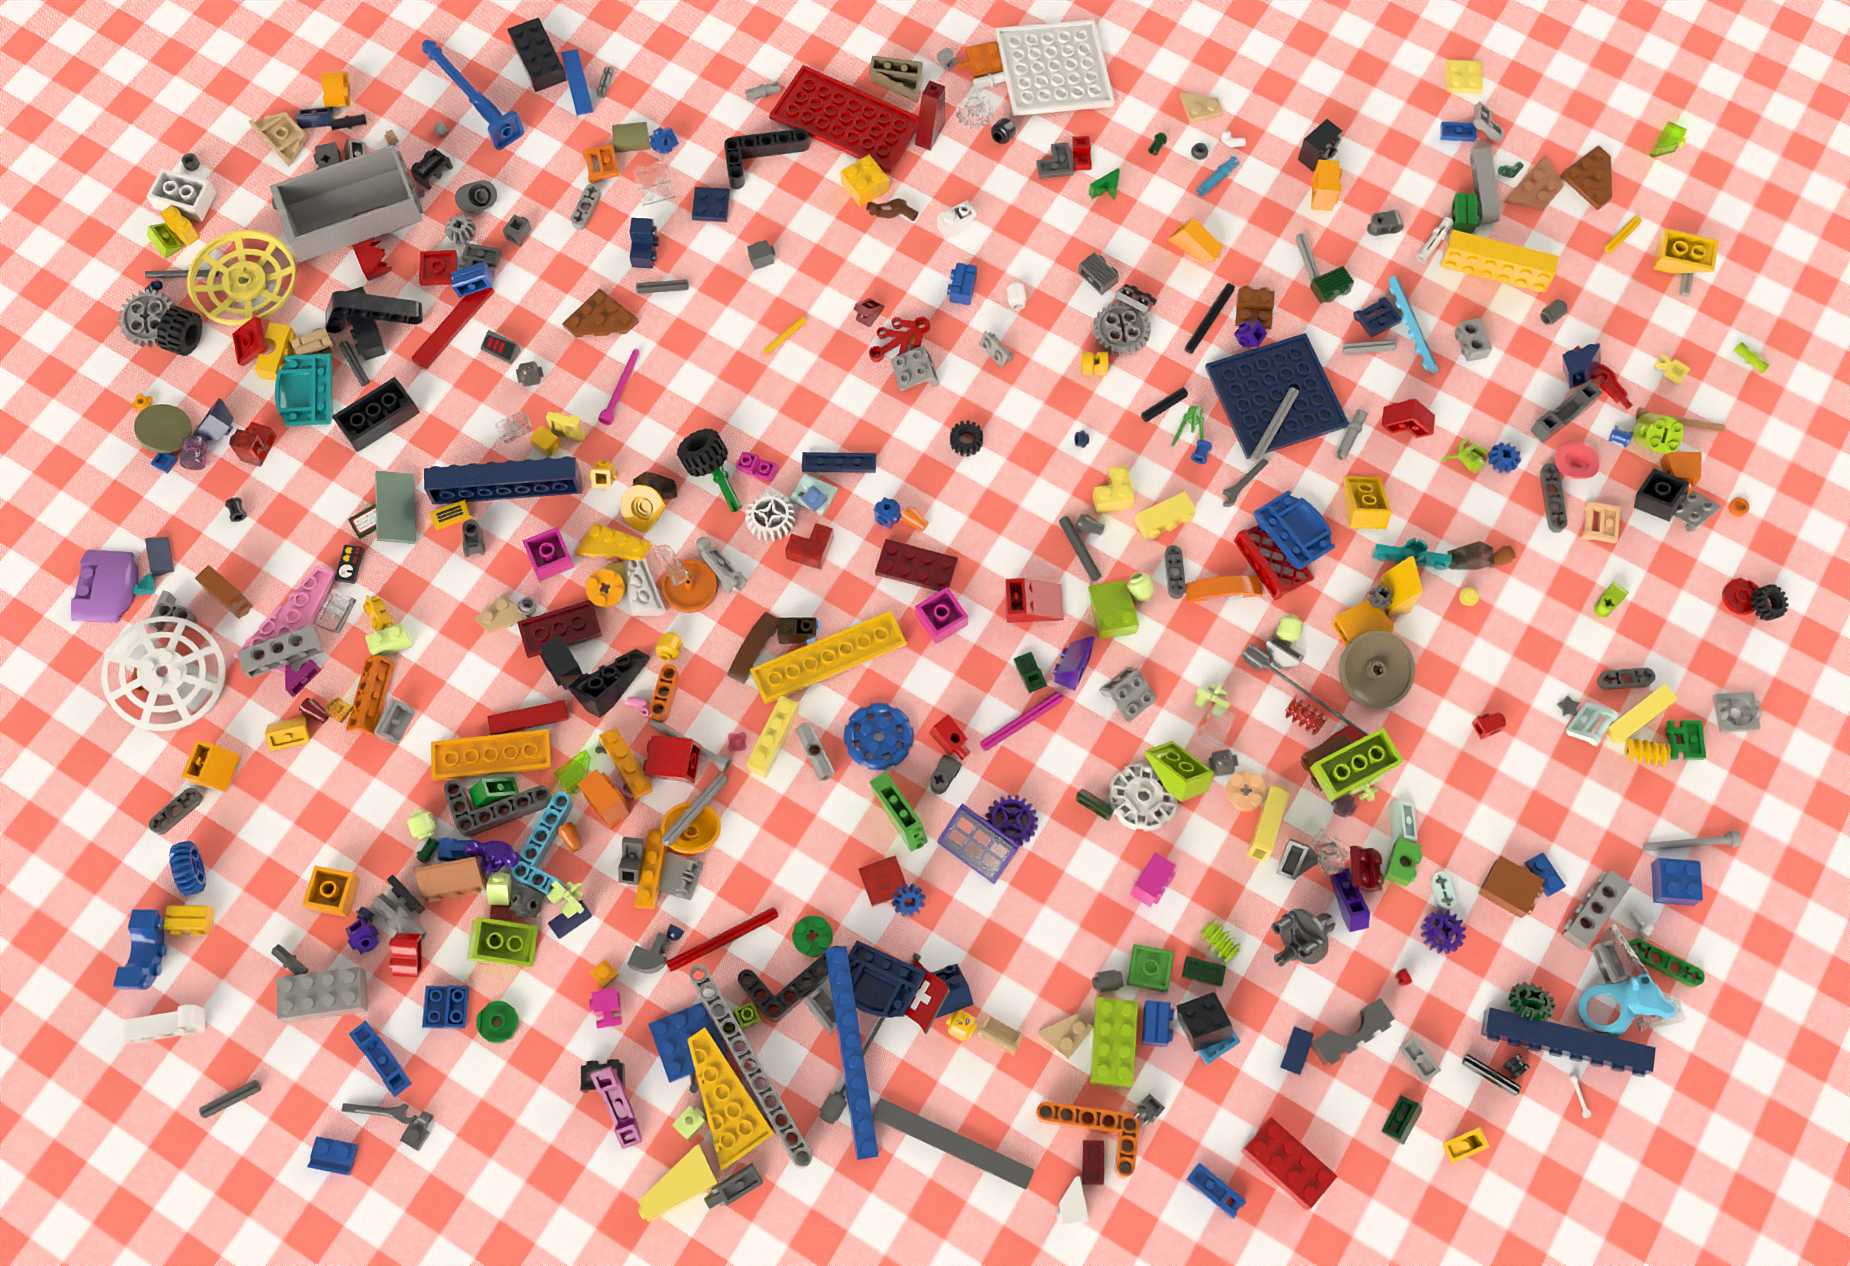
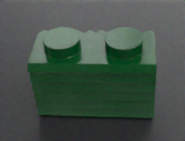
[1310,266,1354,304]

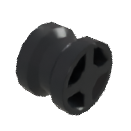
[1503,1054,1530,1080]

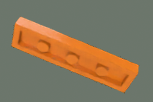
[346,655,395,735]

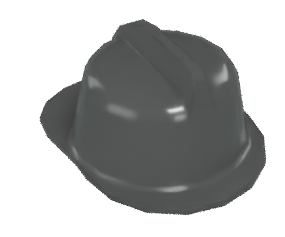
[455,180,497,213]

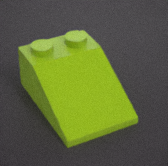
[1087,580,1139,640]
[1144,741,1214,802]
[466,917,538,967]

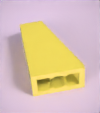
[1606,684,1678,745]
[1246,786,1290,862]
[637,1144,718,1222]

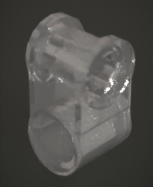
[494,412,533,443]

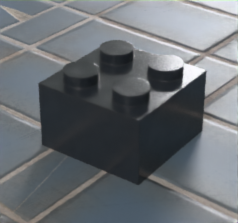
[1298,119,1343,172]
[1634,468,1690,522]
[539,635,583,690]
[1176,992,1232,1052]

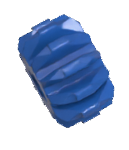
[1488,442,1521,474]
[891,883,926,917]

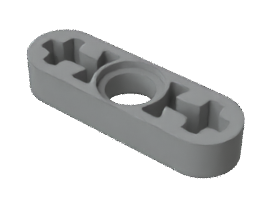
[571,184,601,230]

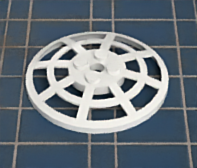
[101,616,226,731]

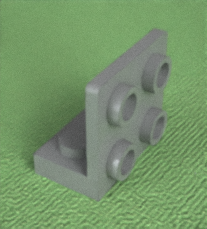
[891,345,940,391]
[1099,667,1157,722]

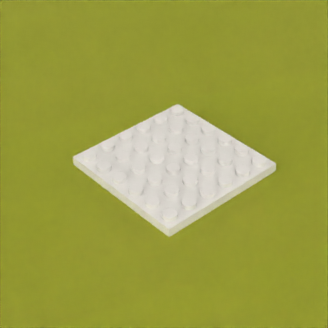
[995,20,1115,116]

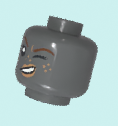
[516,361,544,387]
[1209,749,1239,776]

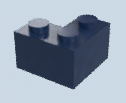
[629,217,660,269]

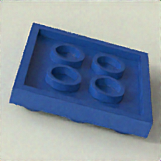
[648,1002,728,1083]

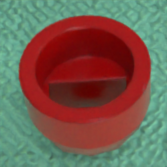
[1395,968,1413,986]

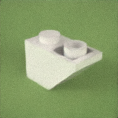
[937,200,977,240]

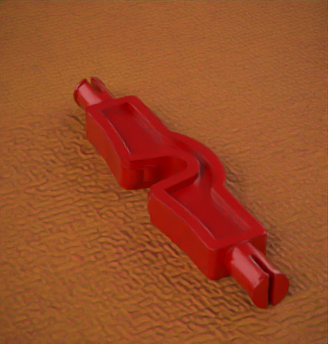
[1573,345,1633,410]

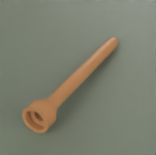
[1636,407,1726,431]

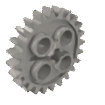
[117,289,176,348]
[1092,302,1151,357]

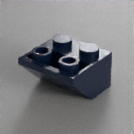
[1562,343,1601,388]
[931,964,974,1019]

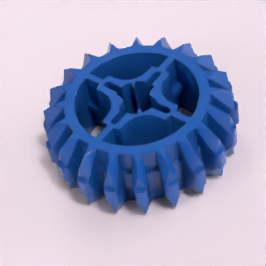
[169,841,206,896]

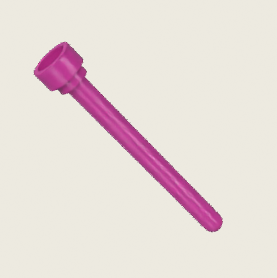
[598,349,640,425]

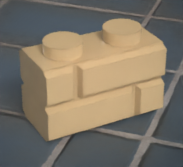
[290,327,336,355]

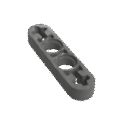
[1539,463,1567,533]

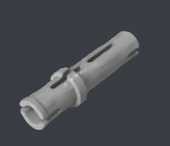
[1335,409,1368,461]

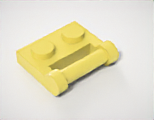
[546,411,586,442]

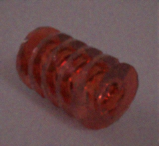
[1285,695,1328,736]

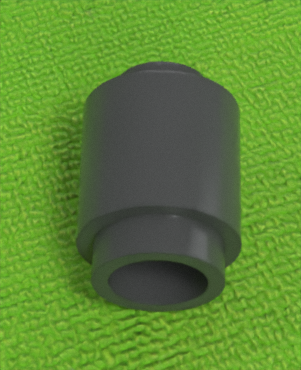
[1540,299,1568,325]
[1092,969,1124,993]

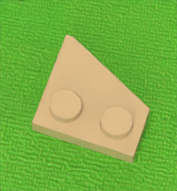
[1180,92,1223,123]
[475,594,528,633]
[1036,1014,1093,1060]

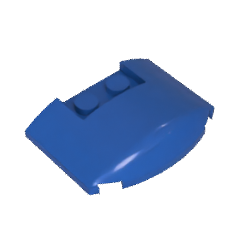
[1253,491,1335,570]

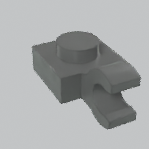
[400,1111,434,1151]

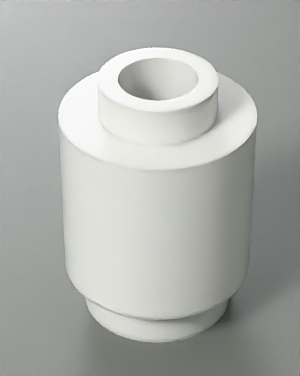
[1006,282,1027,310]

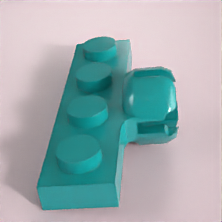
[1371,538,1452,570]

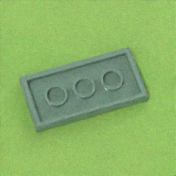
[375,470,416,544]

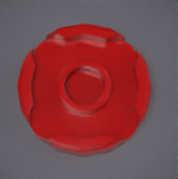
[1722,578,1759,615]

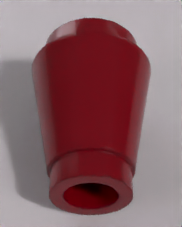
[299,698,330,724]

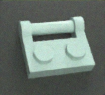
[789,473,838,517]
[1566,702,1619,746]

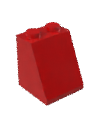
[643,735,702,784]

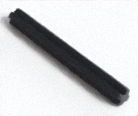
[1185,283,1235,354]

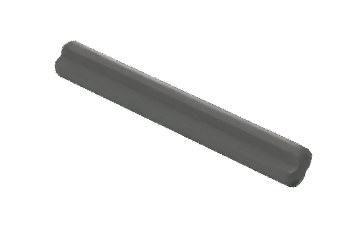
[1059,516,1101,582]

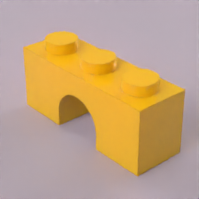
[254,322,297,381]

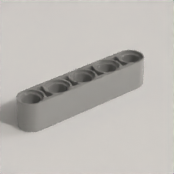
[1470,147,1500,223]

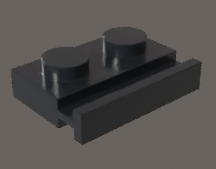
[387,874,426,915]

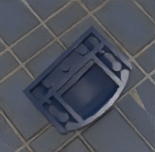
[848,940,927,1018]

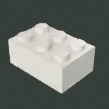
[146,168,217,222]

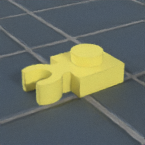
[1654,354,1690,385]

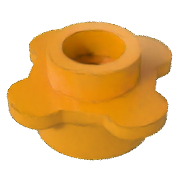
[131,393,153,412]

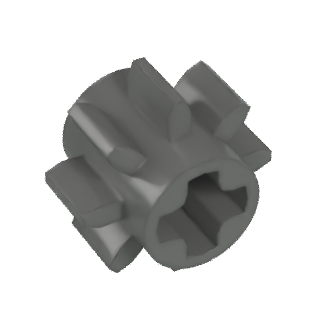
[1367,585,1393,610]

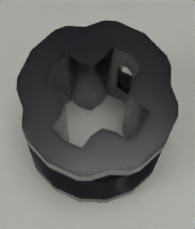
[225,497,247,522]

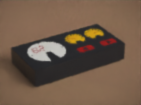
[335,545,364,584]

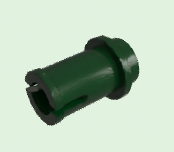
[1148,132,1167,156]
[416,837,439,864]

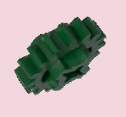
[1508,982,1556,1022]

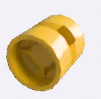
[1081,352,1108,376]

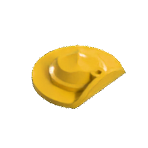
[621,485,666,532]

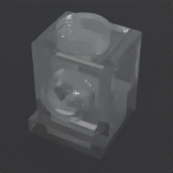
[1315,842,1343,876]

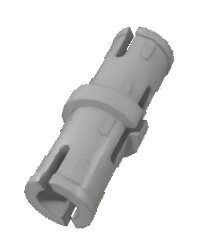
[745,81,781,101]

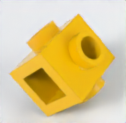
[589,460,617,489]

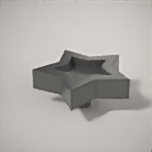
[1556,695,1580,717]

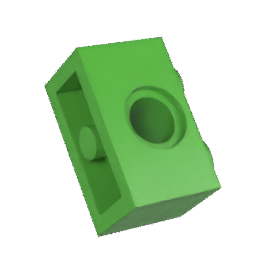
[1384,837,1423,887]

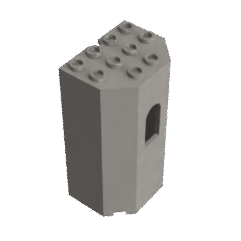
[269,145,424,262]

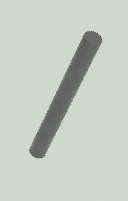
[145,269,219,278]

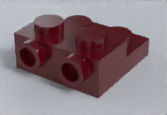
[1350,845,1384,893]

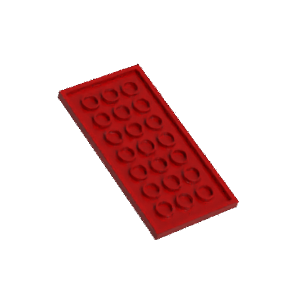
[769,65,919,173]

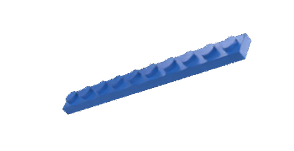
[825,946,879,1160]

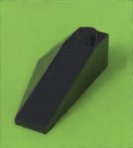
[568,649,650,718]

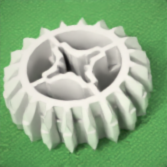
[745,492,796,542]

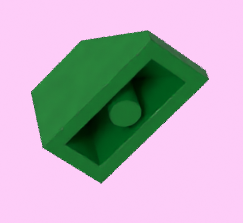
[469,777,519,808]

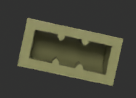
[612,122,650,153]

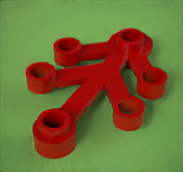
[869,317,931,362]

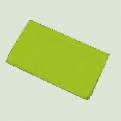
[147,223,183,258]

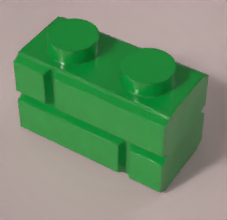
[1452,193,1480,234]

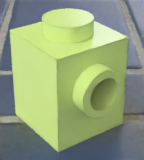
[486,872,513,905]
[672,1106,707,1142]

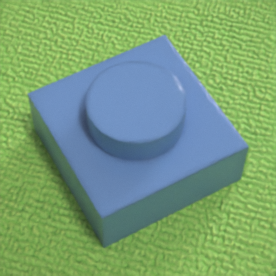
[801,486,828,512]

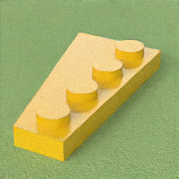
[574,523,652,561]

